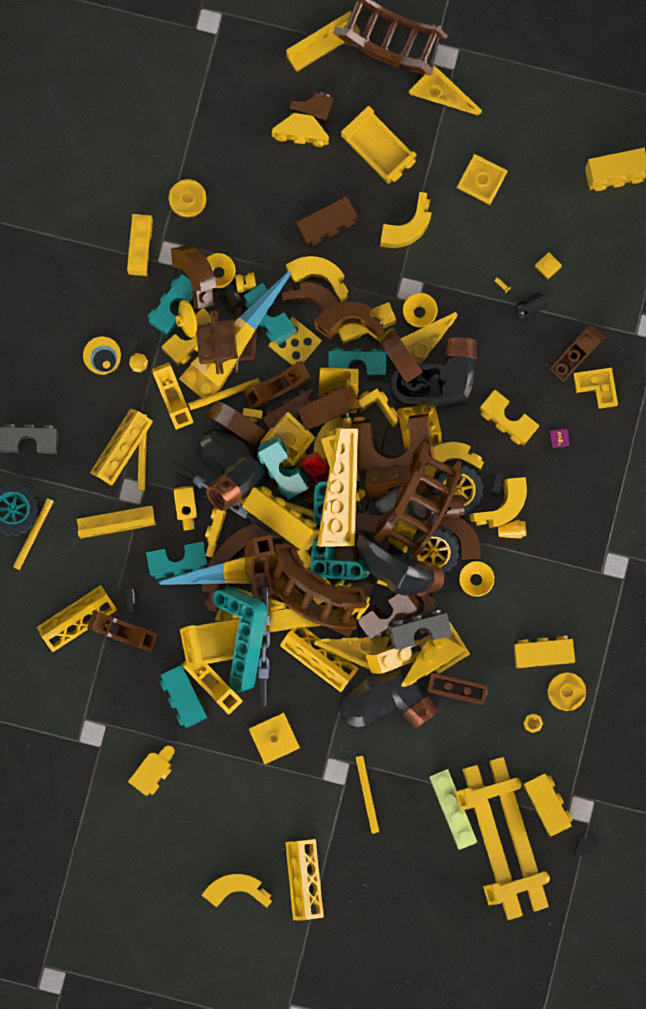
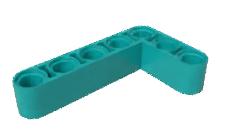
[310,482,370,580]
[213,587,267,693]

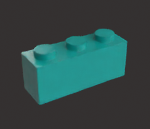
[159,665,207,728]

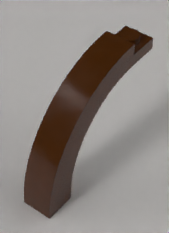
[202,523,285,613]

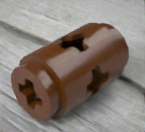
[425,494,464,518]

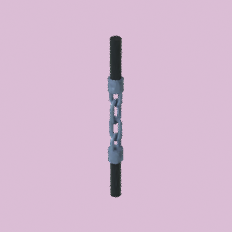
[170,460,273,533]
[258,585,270,706]

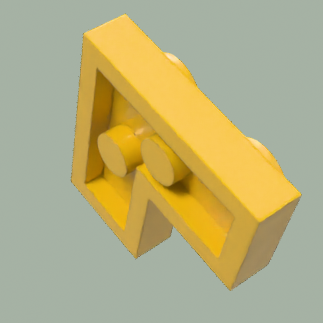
[573,367,618,409]

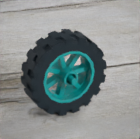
[0,484,38,537]

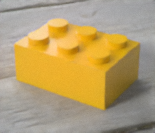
[585,148,646,191]

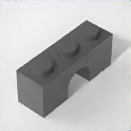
[0,424,59,454]
[388,608,452,650]

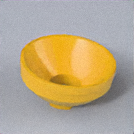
[207,253,236,288]
[403,293,438,328]
[459,561,494,597]

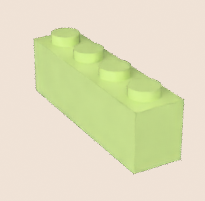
[429,769,477,850]

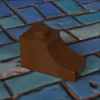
[290,92,333,124]

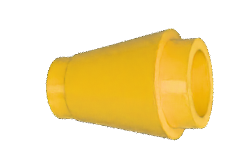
[498,520,527,539]

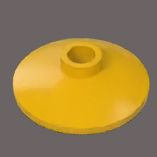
[176,300,197,338]

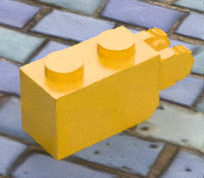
[366,640,421,673]
[128,745,175,796]

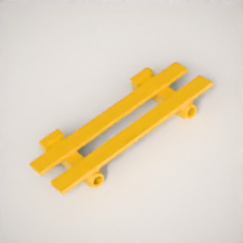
[455,757,549,920]

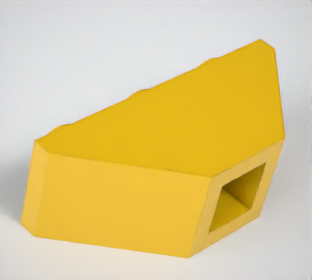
[272,113,329,147]

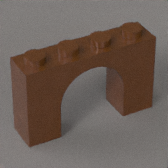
[351,414,435,472]

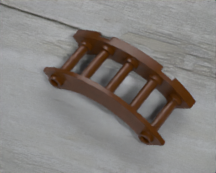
[333,0,448,76]
[374,441,462,559]
[269,543,367,629]

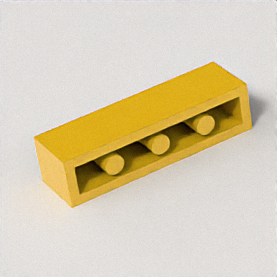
[242,486,320,550]

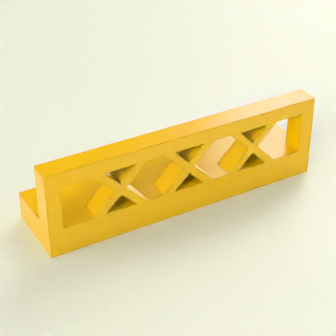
[286,11,360,72]
[90,409,153,486]
[77,506,156,538]
[36,585,117,652]
[280,628,359,692]
[285,839,324,920]

